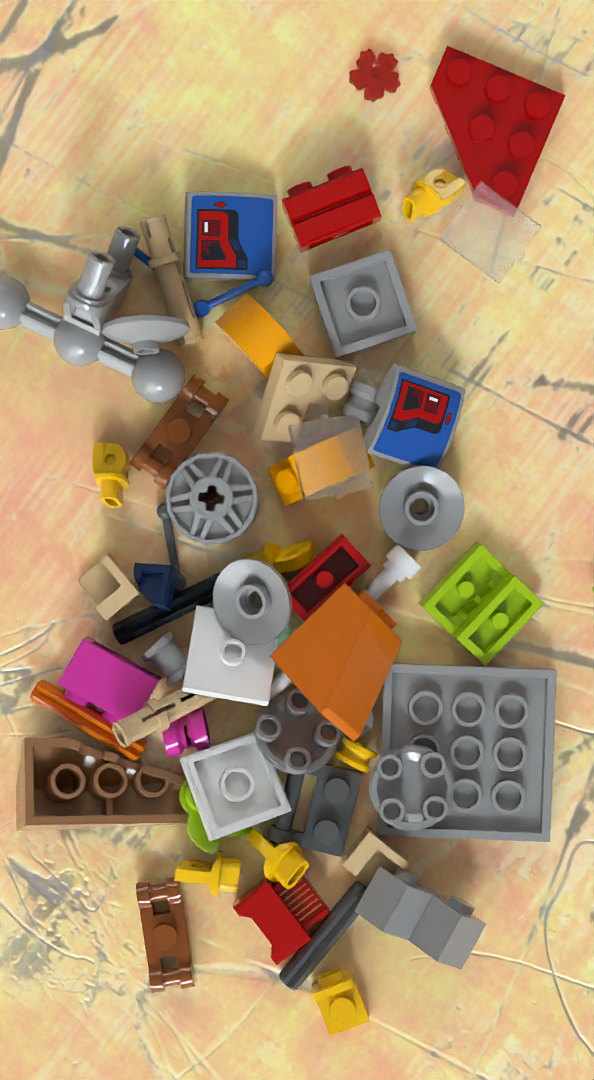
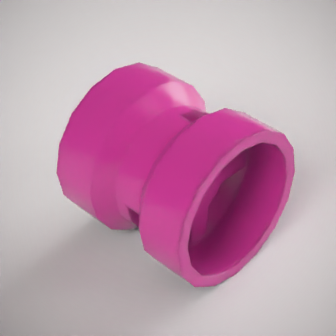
[162,706,211,757]

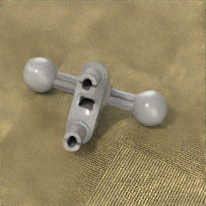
[0,226,185,403]

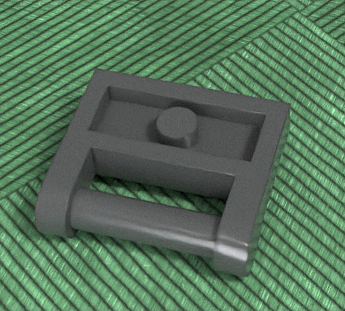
[267,763,363,857]

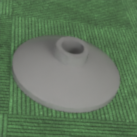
[102,315,189,355]
[379,465,465,551]
[213,558,292,645]

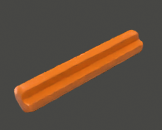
[30,680,147,761]

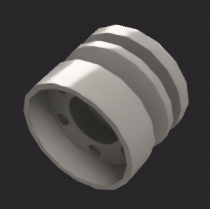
[166,452,259,544]

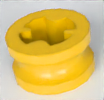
[335,736,378,773]

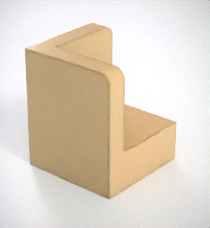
[78,553,141,621]
[342,826,410,882]

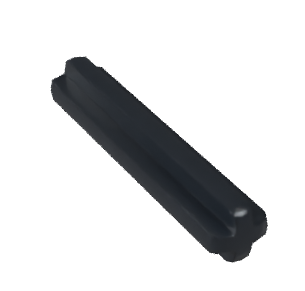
[112,572,220,645]

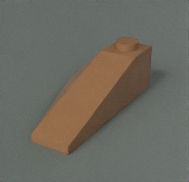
[16,738,188,831]

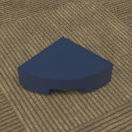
[134,563,179,611]

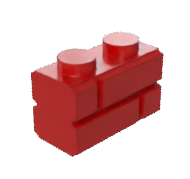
[282,165,381,253]
[287,534,372,622]

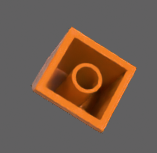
[269,583,402,741]

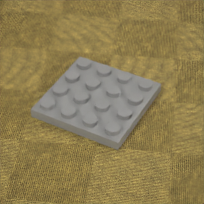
[377,663,557,842]

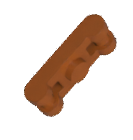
[129,375,229,489]
[136,877,195,993]

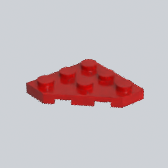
[430,45,566,216]

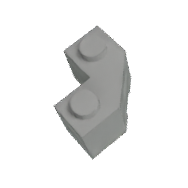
[355,866,486,969]

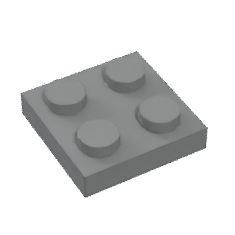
[309,249,418,359]

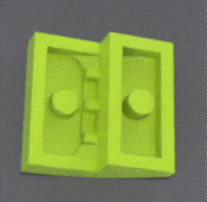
[418,541,544,666]

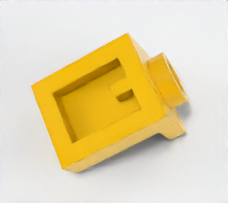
[312,968,370,1036]

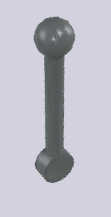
[157,503,187,591]

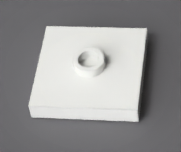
[182,605,279,706]
[180,732,292,842]

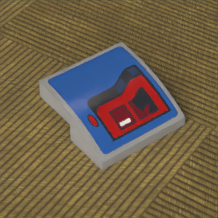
[183,191,277,282]
[360,362,465,469]

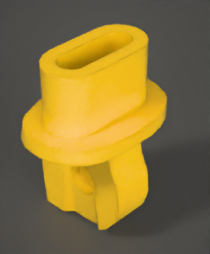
[402,169,466,222]
[92,442,130,508]
[248,539,317,580]
[246,828,309,889]
[174,851,241,896]

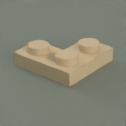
[253,353,357,443]

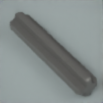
[279,881,367,991]

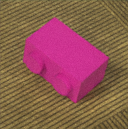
[58,636,162,723]

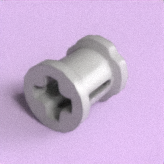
[141,631,187,688]

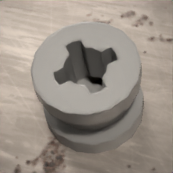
[340,381,380,426]

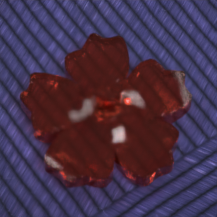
[349,49,401,103]

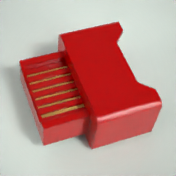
[233,874,330,965]

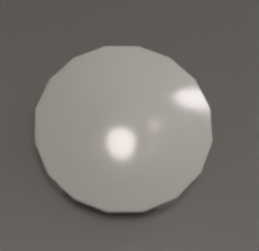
[254,688,341,775]
[368,744,455,831]

